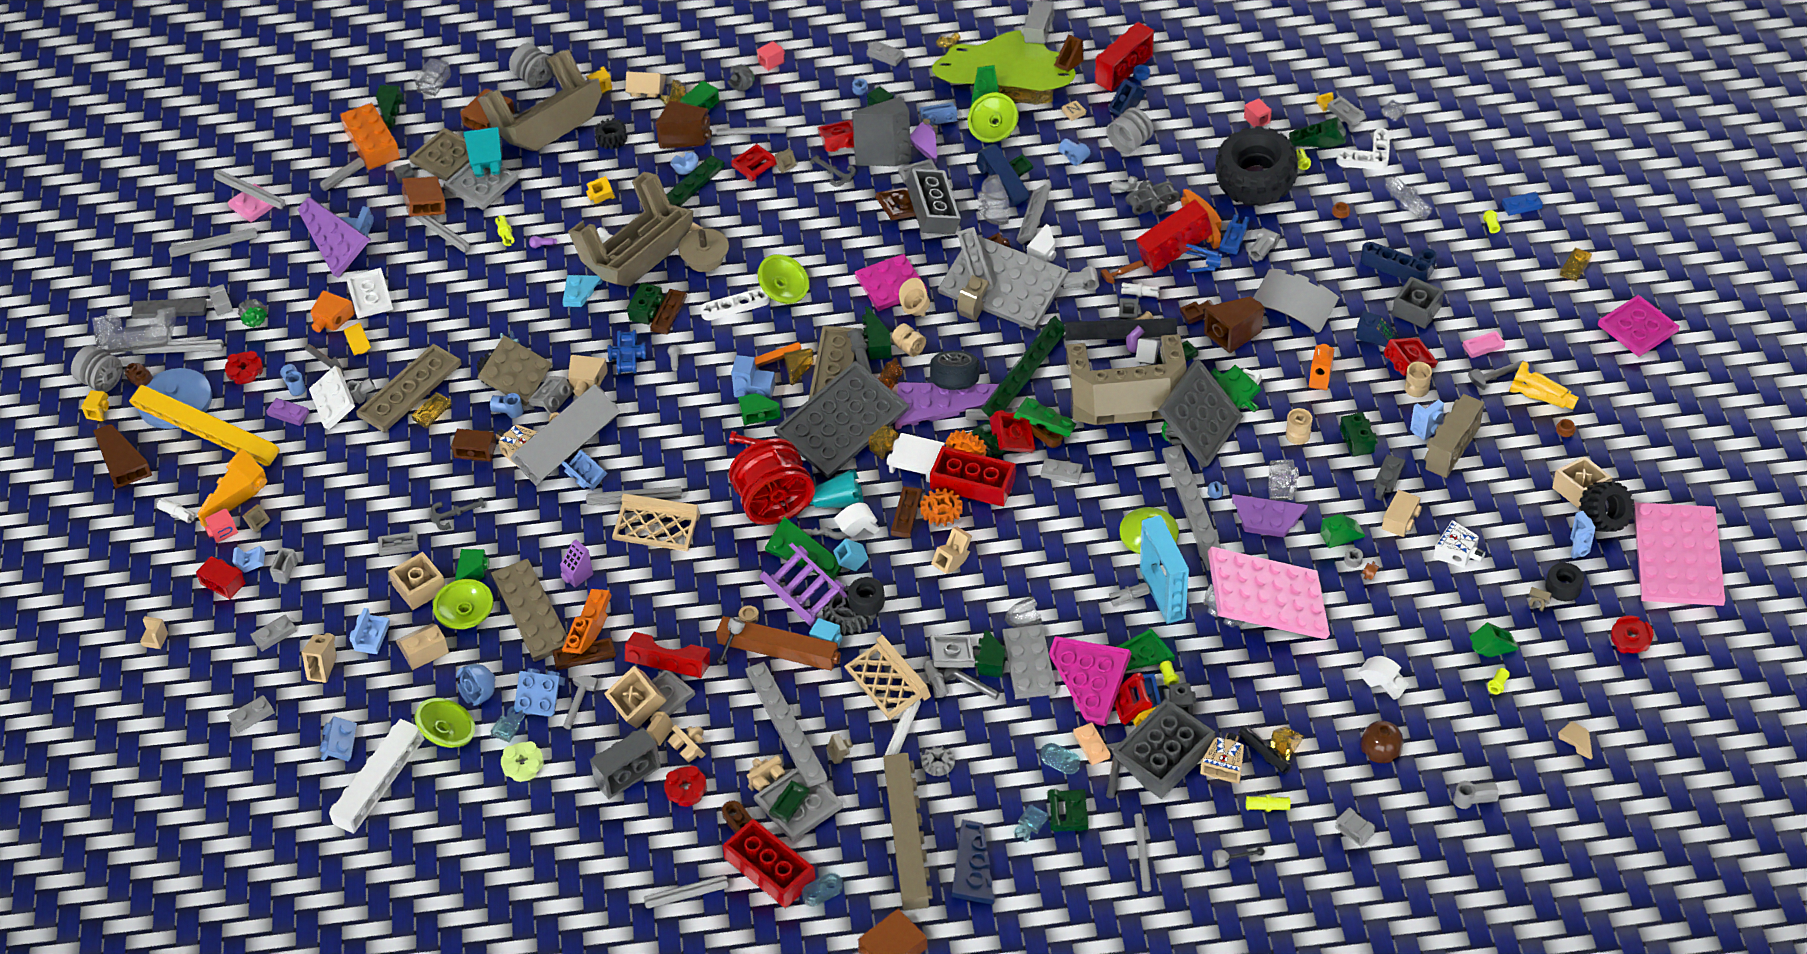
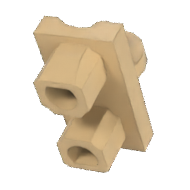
[668,724,706,762]
[747,755,786,792]

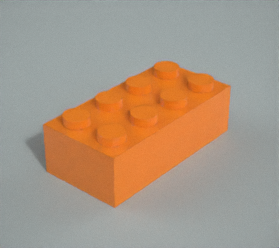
[340,102,400,170]

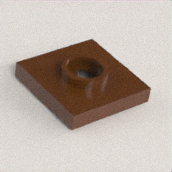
[875,187,916,220]

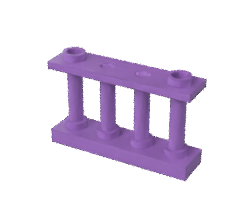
[759,543,848,628]

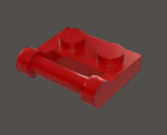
[731,144,777,182]
[1114,673,1153,725]

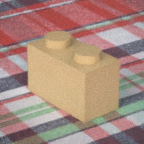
[1382,489,1422,537]

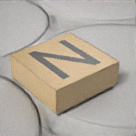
[1062,101,1086,121]

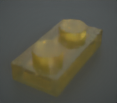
[1560,248,1592,282]
[411,392,452,428]

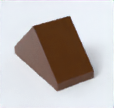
[1054,34,1084,72]

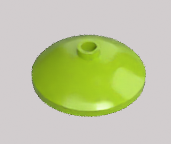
[967,93,1018,143]
[757,254,809,304]
[1119,507,1179,554]
[433,579,493,629]
[415,698,475,747]

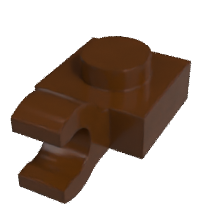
[1180,300,1214,325]

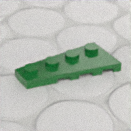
[765,517,842,581]

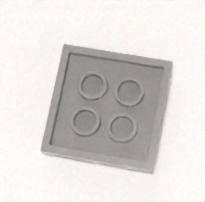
[443,162,518,210]
[754,768,843,842]

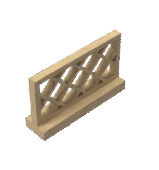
[612,493,701,552]
[845,635,931,720]

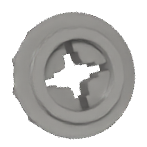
[921,746,955,776]

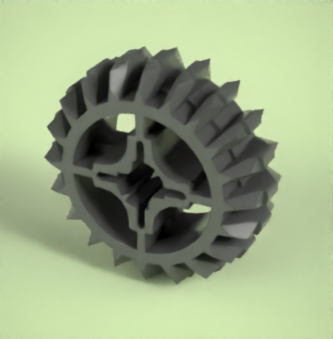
[822,585,876,635]

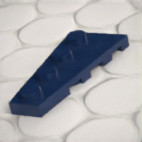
[951,819,995,905]

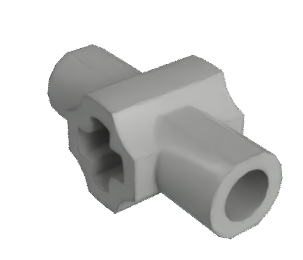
[347,378,376,404]

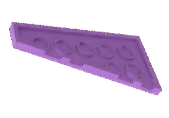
[297,197,371,278]
[895,382,999,430]

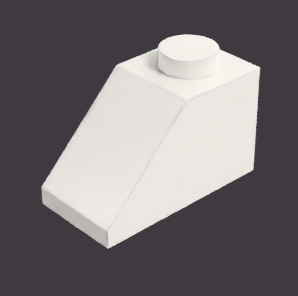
[1027,224,1056,262]
[1135,338,1161,366]

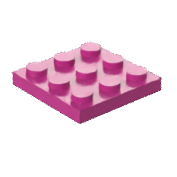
[855,254,927,311]
[1598,295,1680,357]

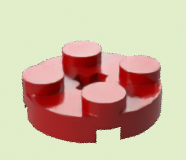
[225,351,263,384]
[1610,616,1654,653]
[664,766,707,807]

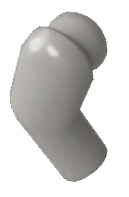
[1111,176,1138,191]

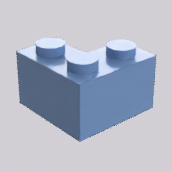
[731,355,776,399]

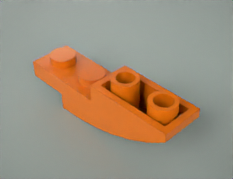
[1181,189,1222,249]
[562,589,611,654]

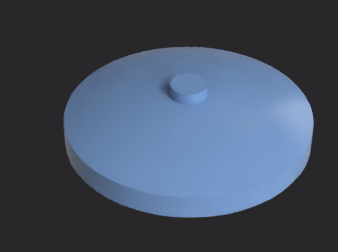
[137,368,212,429]

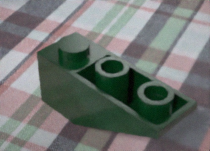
[376,85,404,133]
[1289,117,1346,148]
[862,307,892,360]

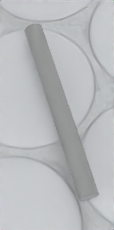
[717,126,786,136]
[1134,814,1151,892]

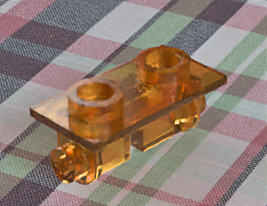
[878,358,903,390]

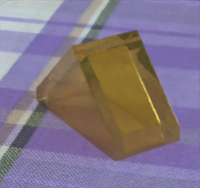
[784,348,814,386]
[1271,727,1304,760]

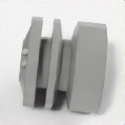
[509,43,554,88]
[1106,107,1153,154]
[71,345,123,392]

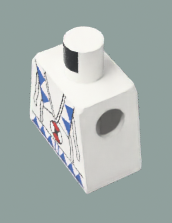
[1433,520,1485,567]

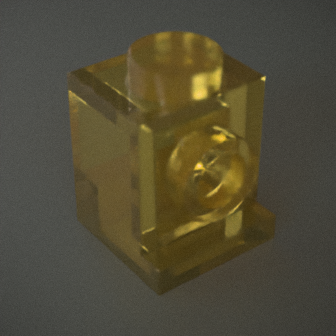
[869,425,899,459]

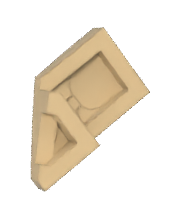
[1558,721,1593,759]

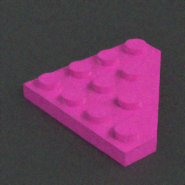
[1049,636,1132,726]

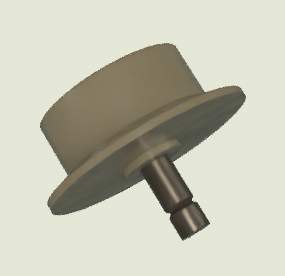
[678,228,729,272]

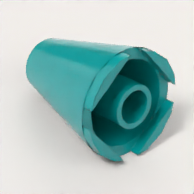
[810,469,864,508]

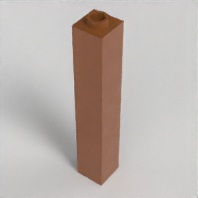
[716,616,841,671]

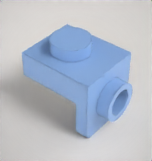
[232,546,265,573]

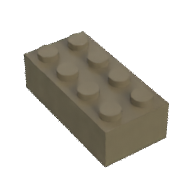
[1424,394,1485,478]

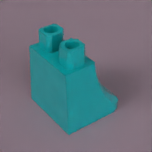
[463,127,503,178]

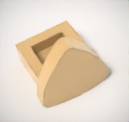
[646,711,673,746]

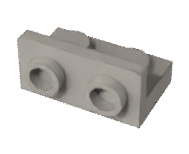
[528,376,573,414]

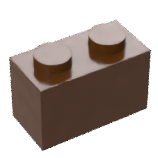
[451,428,497,462]

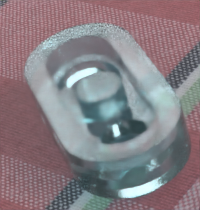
[1041,743,1080,774]
[802,873,843,906]

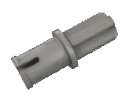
[1109,582,1150,606]
[923,660,948,698]

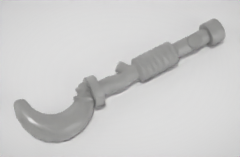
[801,527,848,540]

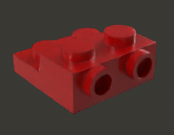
[817,120,854,152]
[1384,338,1438,376]
[989,410,1035,453]

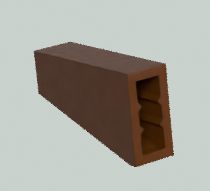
[93,424,152,489]

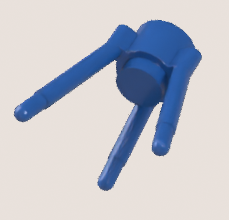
[1185,244,1222,273]

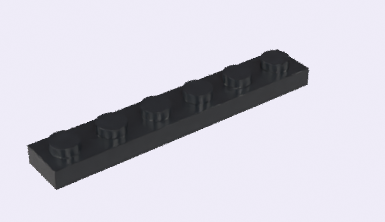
[1065,318,1177,341]

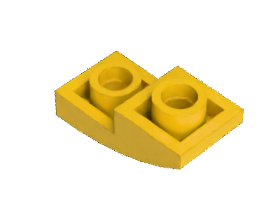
[344,322,371,356]

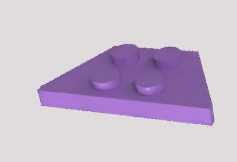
[1232,494,1308,537]

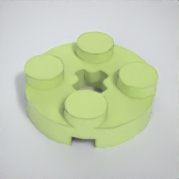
[501,742,544,782]

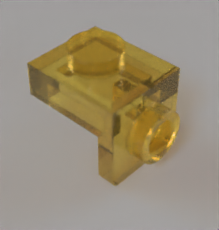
[660,80,685,105]

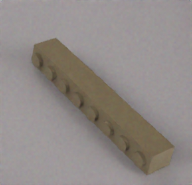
[883,753,932,911]

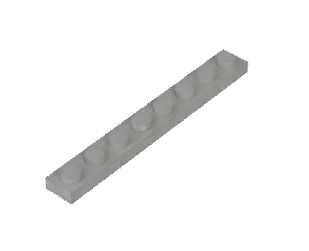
[1162,445,1221,570]
[745,662,827,788]

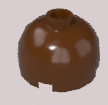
[1360,720,1404,763]

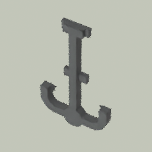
[810,155,856,187]
[431,497,486,530]

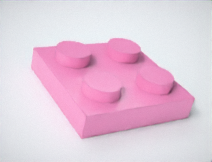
[228,183,275,223]

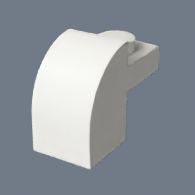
[834,503,880,538]
[1358,656,1409,699]

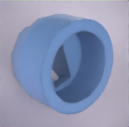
[1207,481,1223,499]

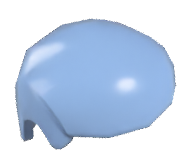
[670,152,699,175]

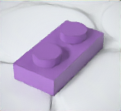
[267,398,310,426]

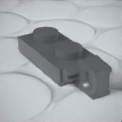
[1373,454,1406,501]

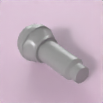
[668,345,681,371]

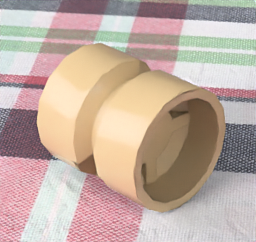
[891,323,926,357]
[1405,362,1432,398]
[1286,408,1312,445]

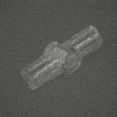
[1385,176,1432,220]

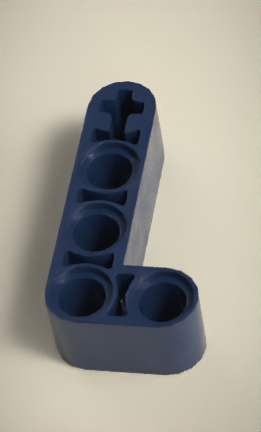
[976,144,1030,206]
[1361,242,1437,282]

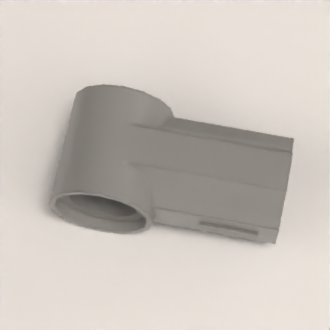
[1248,228,1280,262]
[1062,266,1099,291]
[1453,781,1499,809]

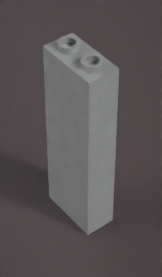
[510,384,620,486]

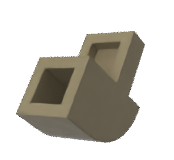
[957,275,990,321]

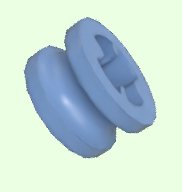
[852,79,868,95]

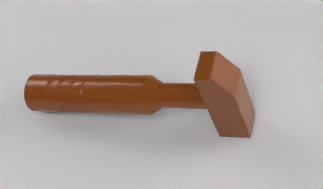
[1101,260,1144,284]

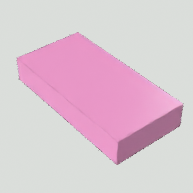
[1462,331,1505,358]

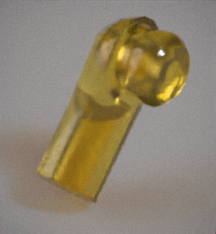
[936,33,961,48]

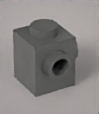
[1169,683,1196,716]

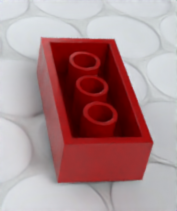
[1095,22,1154,92]
[1136,199,1213,273]
[930,446,1016,507]
[722,818,816,909]

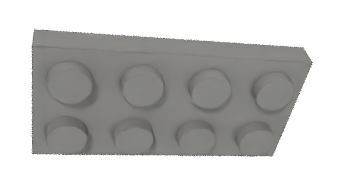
[1002,624,1056,699]

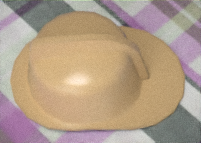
[899,278,930,317]

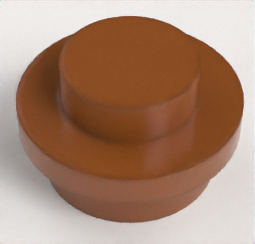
[1332,202,1350,218]
[1556,419,1576,437]
[1362,561,1379,581]

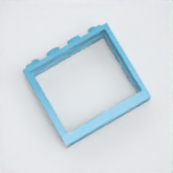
[1140,515,1189,624]

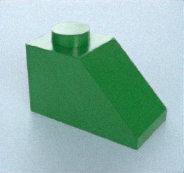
[738,393,781,426]
[1320,514,1365,549]
[455,549,490,581]
[1469,622,1519,657]

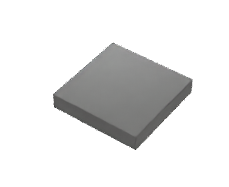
[930,635,975,667]
[651,670,695,716]

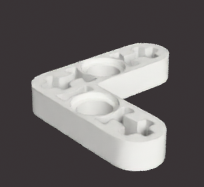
[1336,128,1390,170]

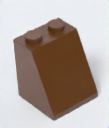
[656,100,712,149]
[1204,296,1264,354]

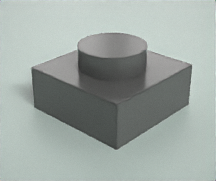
[393,163,415,184]

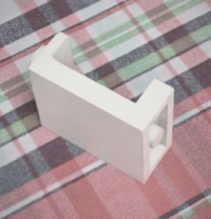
[887,433,945,483]

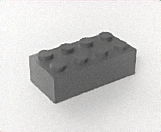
[906,169,961,235]

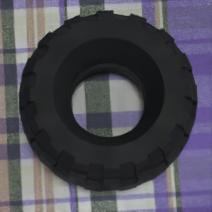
[1215,126,1298,206]

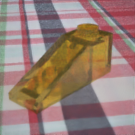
[998,85,1053,105]

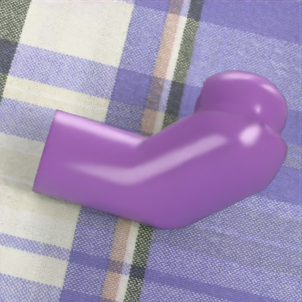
[1126,325,1144,353]

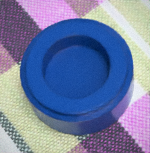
[1133,65,1150,81]

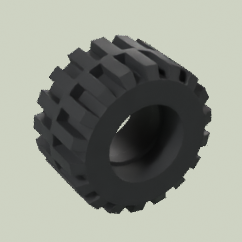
[1579,482,1634,532]

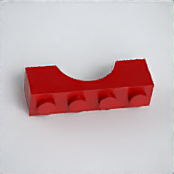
[625,632,710,678]

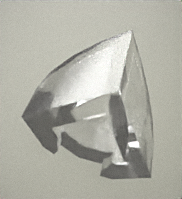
[1004,596,1042,628]

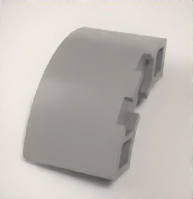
[1253,269,1339,333]

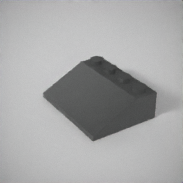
[852,97,911,166]
[1112,699,1215,799]

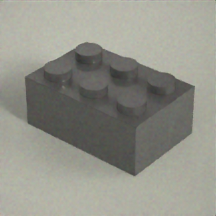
[590,728,661,800]

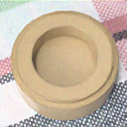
[738,606,759,623]

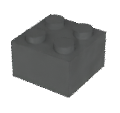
[1392,277,1445,329]

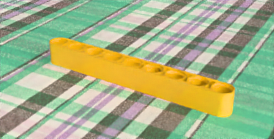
[129,385,280,466]

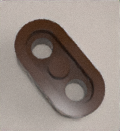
[124,363,153,387]
[1031,424,1063,448]
[722,801,753,834]

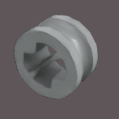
[1344,548,1363,568]

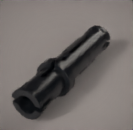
[1238,725,1292,774]

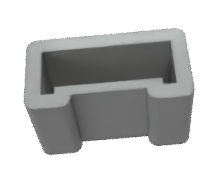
[208,284,233,316]
[270,548,298,584]
[1335,807,1375,847]

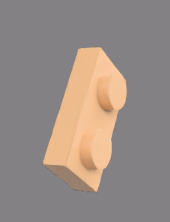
[1073,723,1110,766]

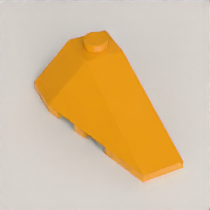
[197,449,268,527]

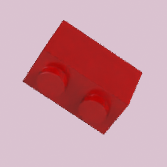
[196,556,245,599]

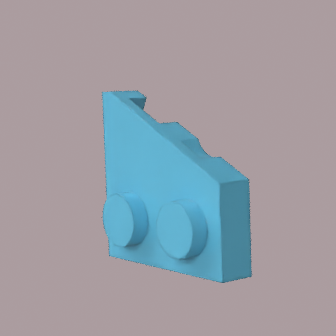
[563,275,603,307]

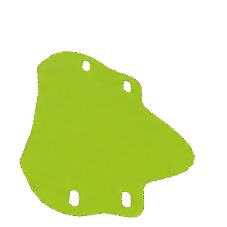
[932,30,1076,91]

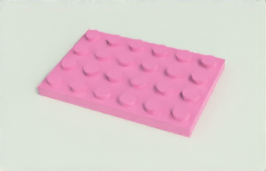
[1633,502,1725,606]
[1208,547,1330,639]

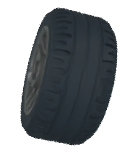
[930,350,979,390]

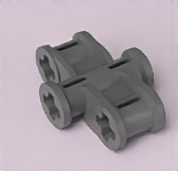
[1125,180,1180,215]

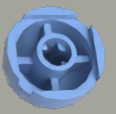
[457,664,495,706]

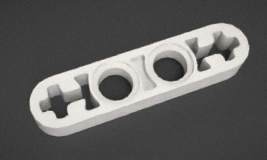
[701,288,770,320]

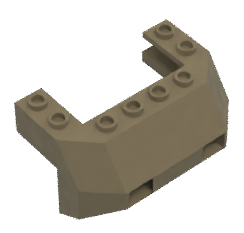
[477,50,602,151]
[568,172,693,287]
[1066,334,1186,425]

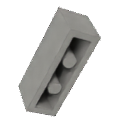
[1022,1,1055,44]

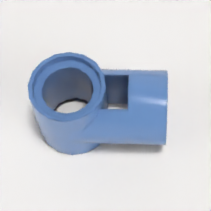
[1058,139,1090,166]
[280,364,306,396]
[490,393,524,418]

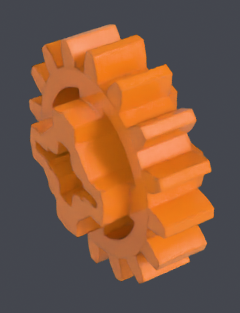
[945,430,987,456]
[920,488,962,527]

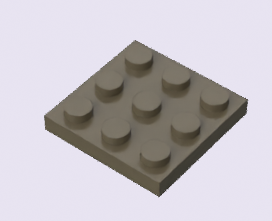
[409,128,469,181]
[477,335,552,406]

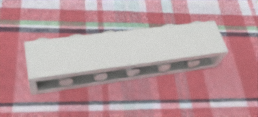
[329,719,424,833]

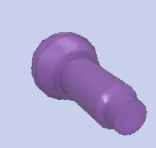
[529,236,557,248]

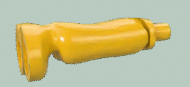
[1509,361,1579,410]

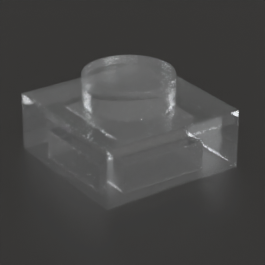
[1382,100,1407,121]

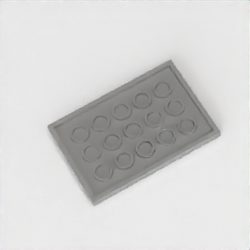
[938,236,1069,330]

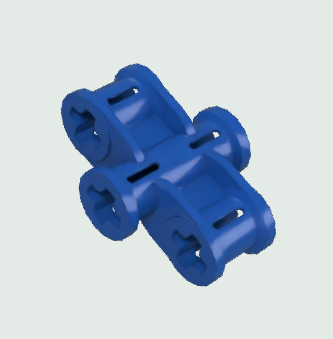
[608,330,646,375]

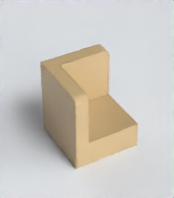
[140,616,168,649]

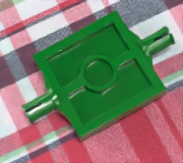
[1211,365,1261,412]

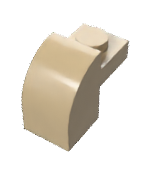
[931,526,972,574]

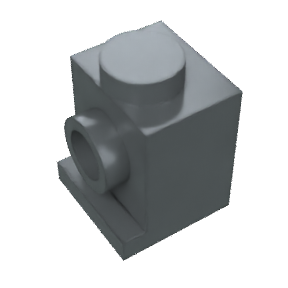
[1119,298,1139,318]

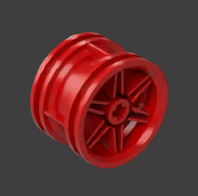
[728,438,815,525]

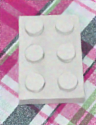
[346,268,393,319]
[309,366,355,430]

